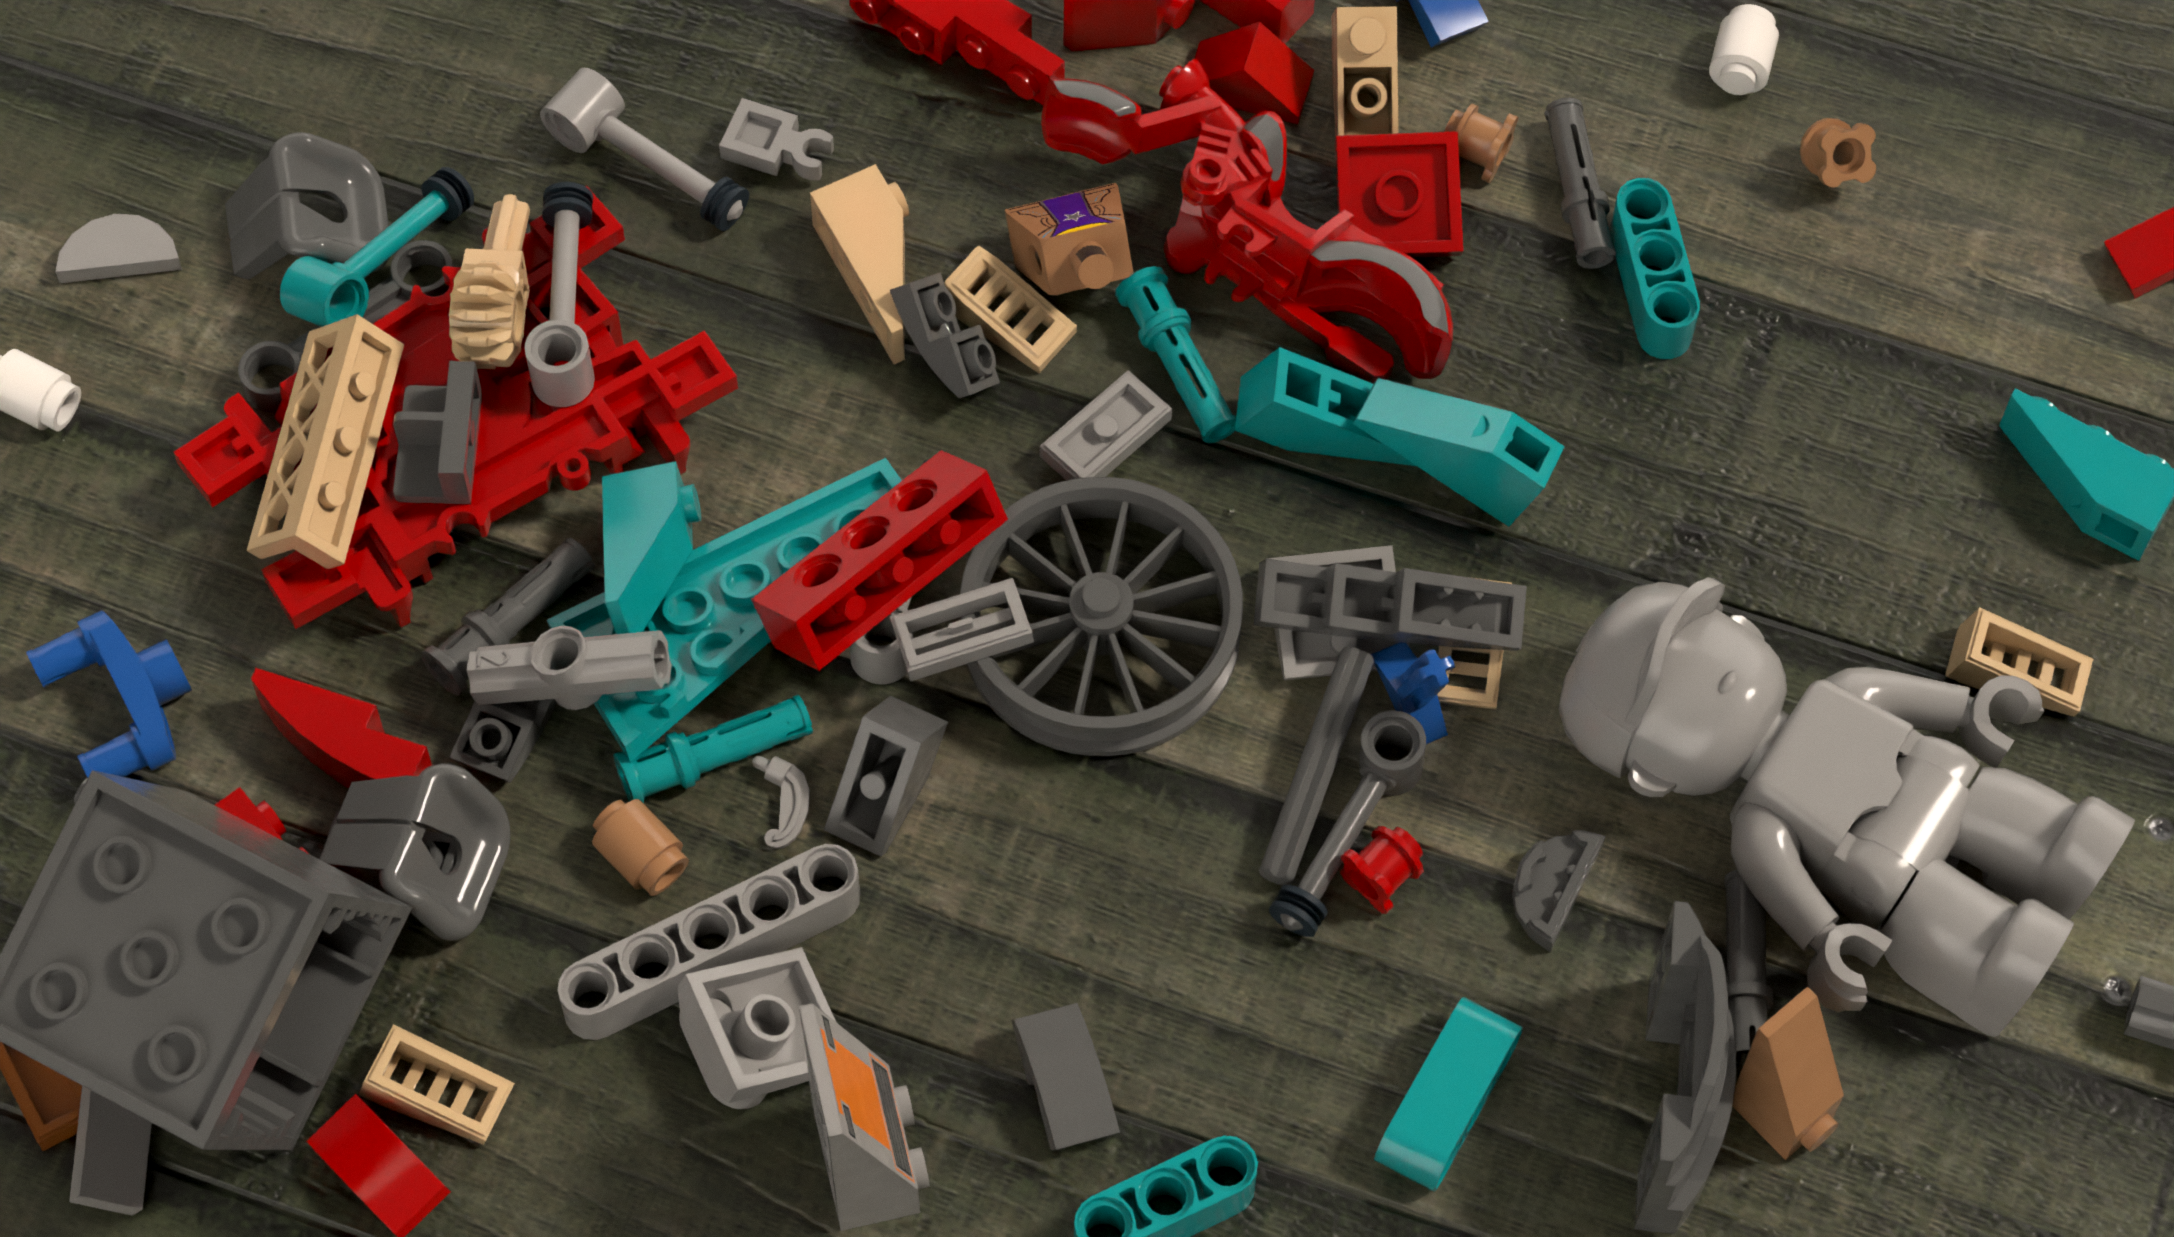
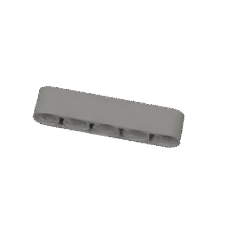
[557,844,860,1040]

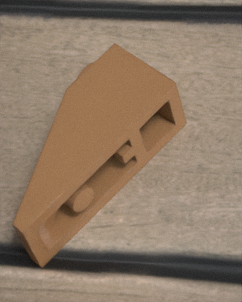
[1732,986,1844,1160]

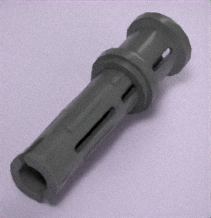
[421,538,595,696]

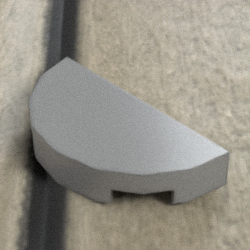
[55,214,182,283]

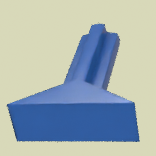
[1370,642,1455,744]

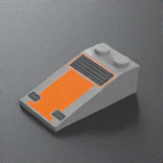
[799,1003,930,1231]

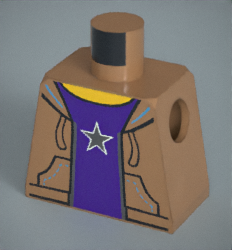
[1005,183,1134,295]

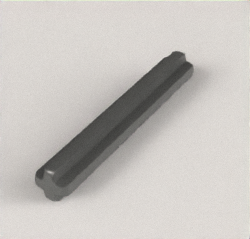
[1259,646,1374,885]

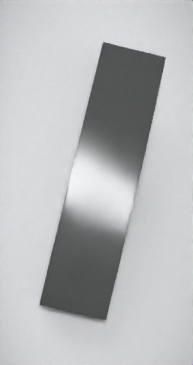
[1253,558,1527,651]

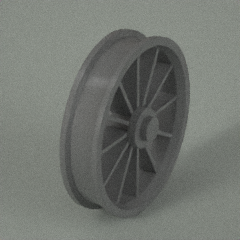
[960,477,1243,756]

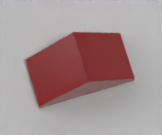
[1195,22,1314,124]

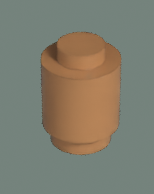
[592,799,689,896]

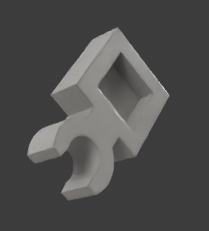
[719,98,834,180]

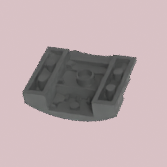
[1634,901,1736,1234]

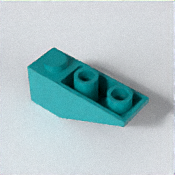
[1352,378,1565,527]
[1999,388,2174,561]

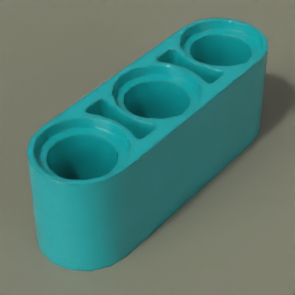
[1610,178,1700,359]
[1374,997,1523,1192]
[1074,1135,1258,1237]

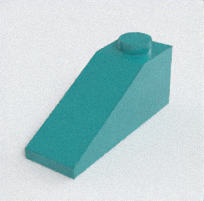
[1235,347,1416,466]
[602,461,702,634]

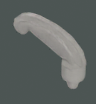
[752,756,810,850]

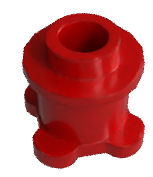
[1340,826,1424,914]

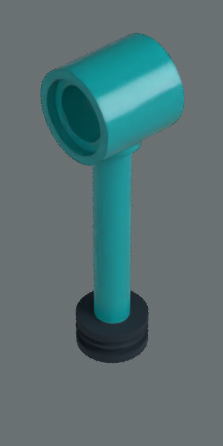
[280,167,474,327]

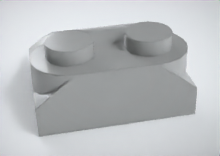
[677,947,836,1109]

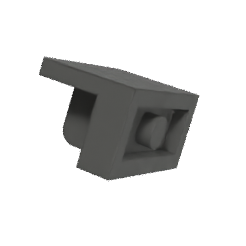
[393,361,482,504]

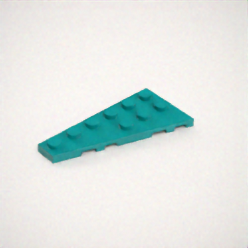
[547,458,902,763]

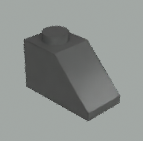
[824,696,948,857]

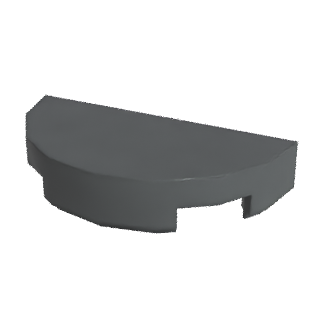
[1512,830,1606,952]

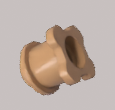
[1444,104,1519,183]
[1800,118,1876,188]

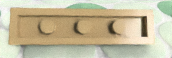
[246,314,404,569]

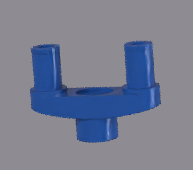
[26,610,192,777]

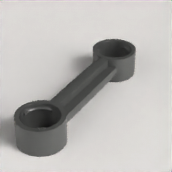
[238,240,453,413]

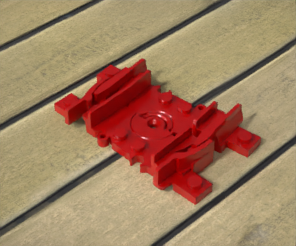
[173,186,738,629]

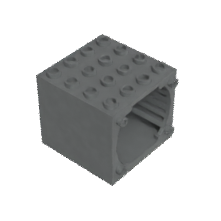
[0,770,412,1150]

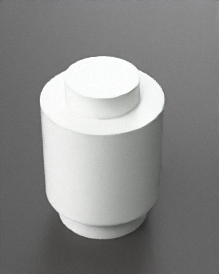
[1709,4,1779,95]
[0,349,81,431]

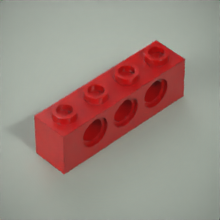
[751,450,1008,671]

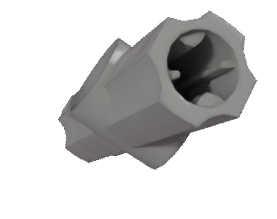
[466,626,672,710]

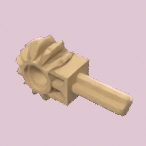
[448,194,530,369]

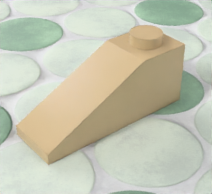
[810,164,909,364]

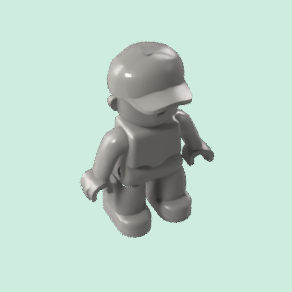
[1558,577,2135,1037]

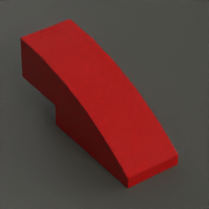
[251,668,432,788]

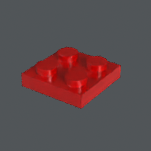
[1335,131,1464,258]

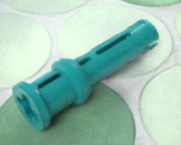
[1115,266,1236,443]
[613,695,813,803]

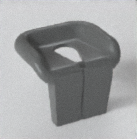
[225,132,389,280]
[320,763,511,941]

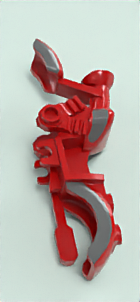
[1041,58,1453,384]

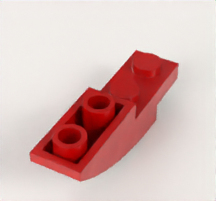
[849,0,1065,105]

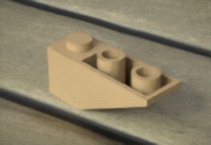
[1331,6,1398,137]

